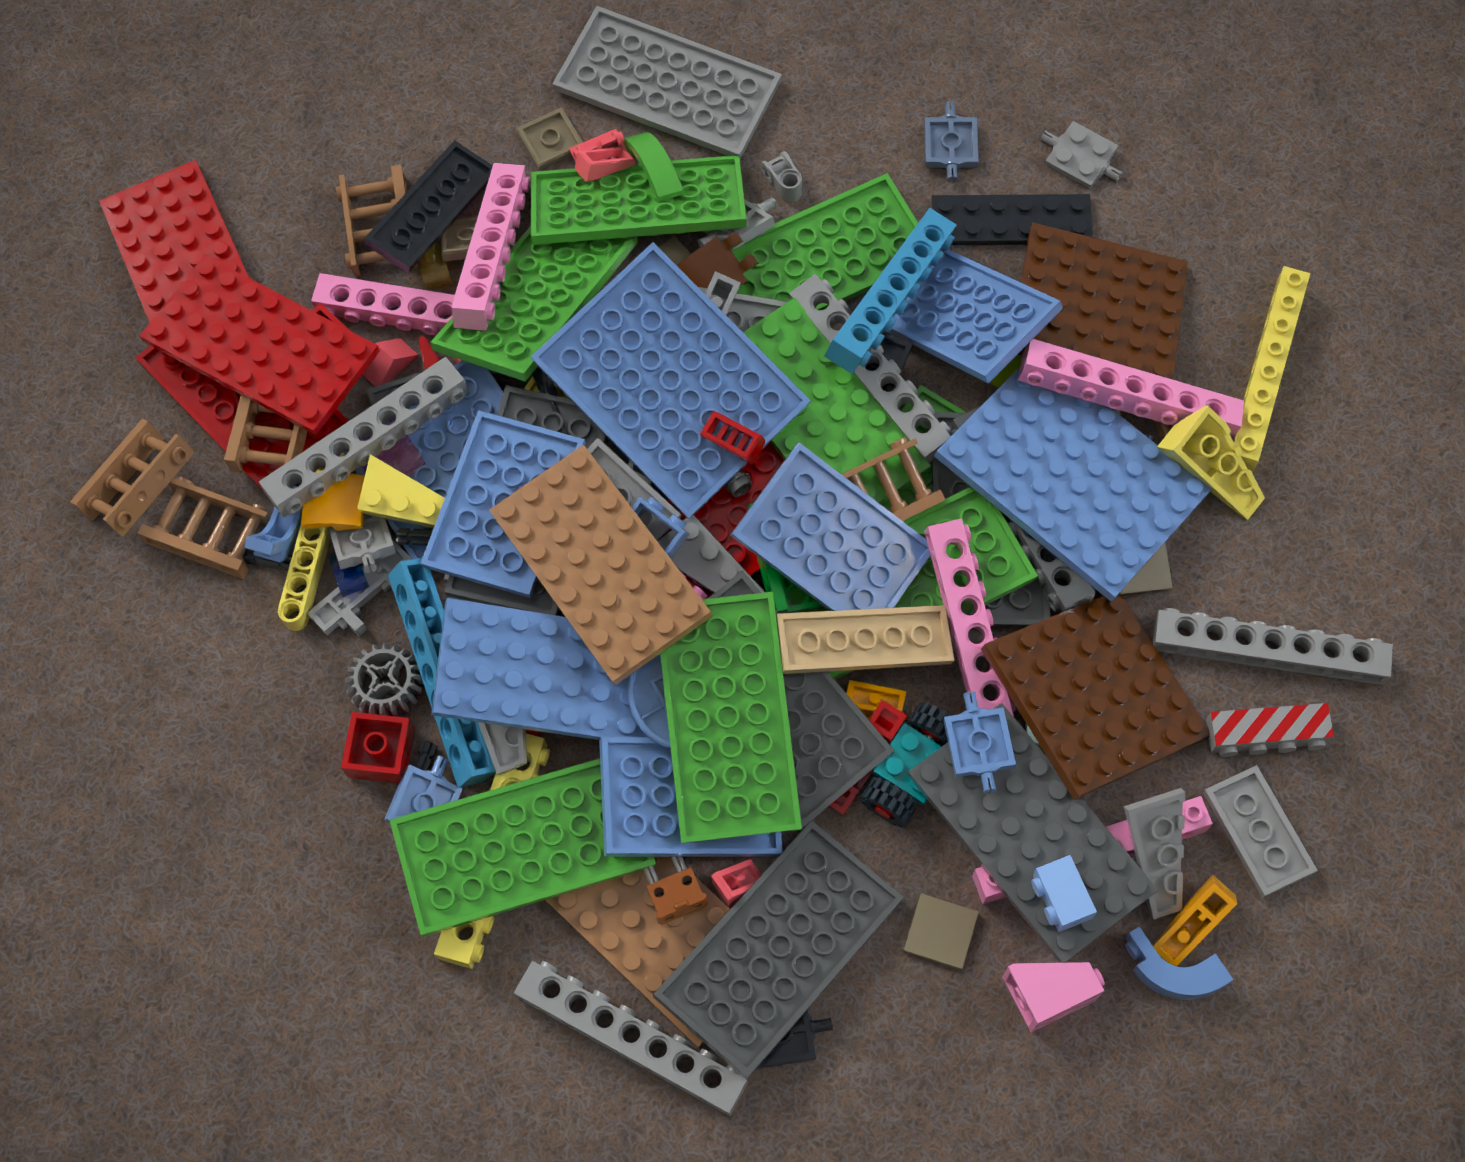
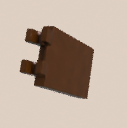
[676,231,759,288]

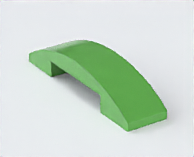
[623,132,684,201]

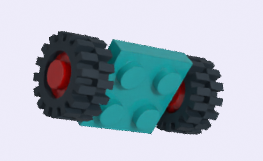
[860,702,952,828]

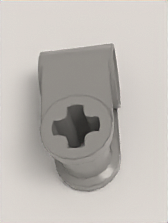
[760,151,802,202]

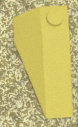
[1157,405,1265,520]

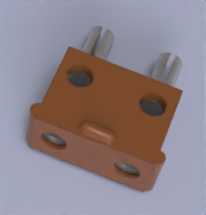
[644,857,708,925]

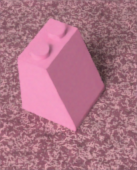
[1002,962,1105,1032]

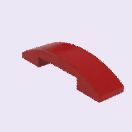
[829,699,908,815]

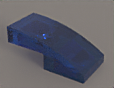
[328,552,370,597]

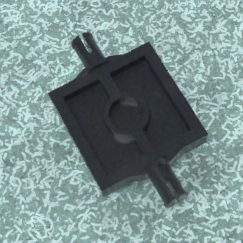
[757,1010,833,1069]

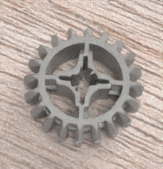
[345,642,424,717]

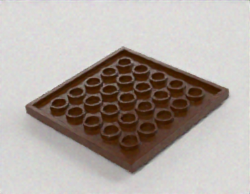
[1017,222,1188,380]
[981,595,1210,800]

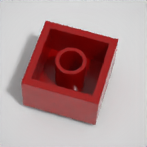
[341,712,415,783]

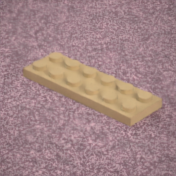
[776,605,954,674]

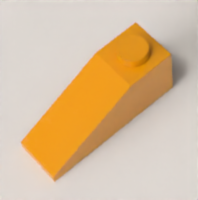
[1152,875,1237,966]

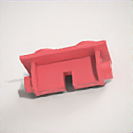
[569,129,627,163]

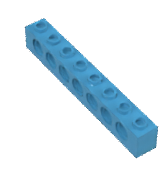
[824,208,956,375]
[388,558,496,788]

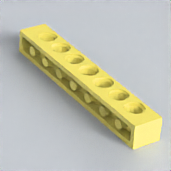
[1233,266,1310,473]
[434,733,550,969]

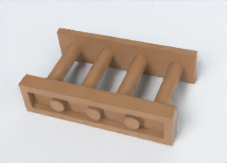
[336,165,418,277]
[224,395,307,473]
[70,419,195,537]
[841,437,945,521]
[137,477,271,580]

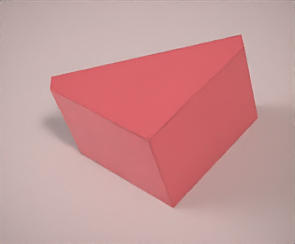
[362,338,419,387]
[711,859,762,909]

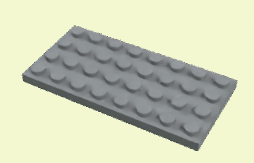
[552,6,782,159]

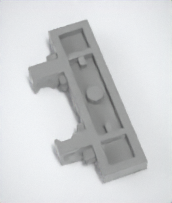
[307,540,412,637]

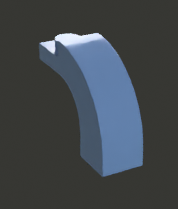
[244,486,303,562]
[1125,927,1234,1000]

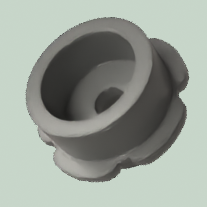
[726,471,753,497]

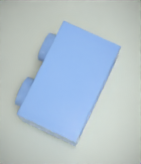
[1031,855,1097,932]

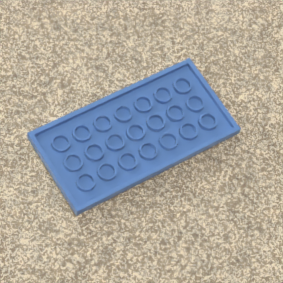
[431,598,649,740]

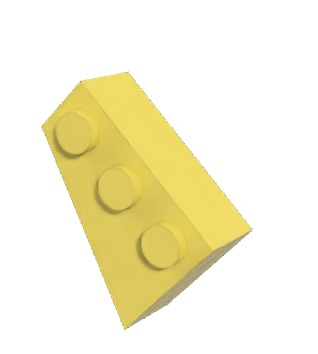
[357,454,445,529]

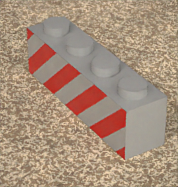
[1205,703,1334,757]

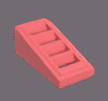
[575,147,635,182]

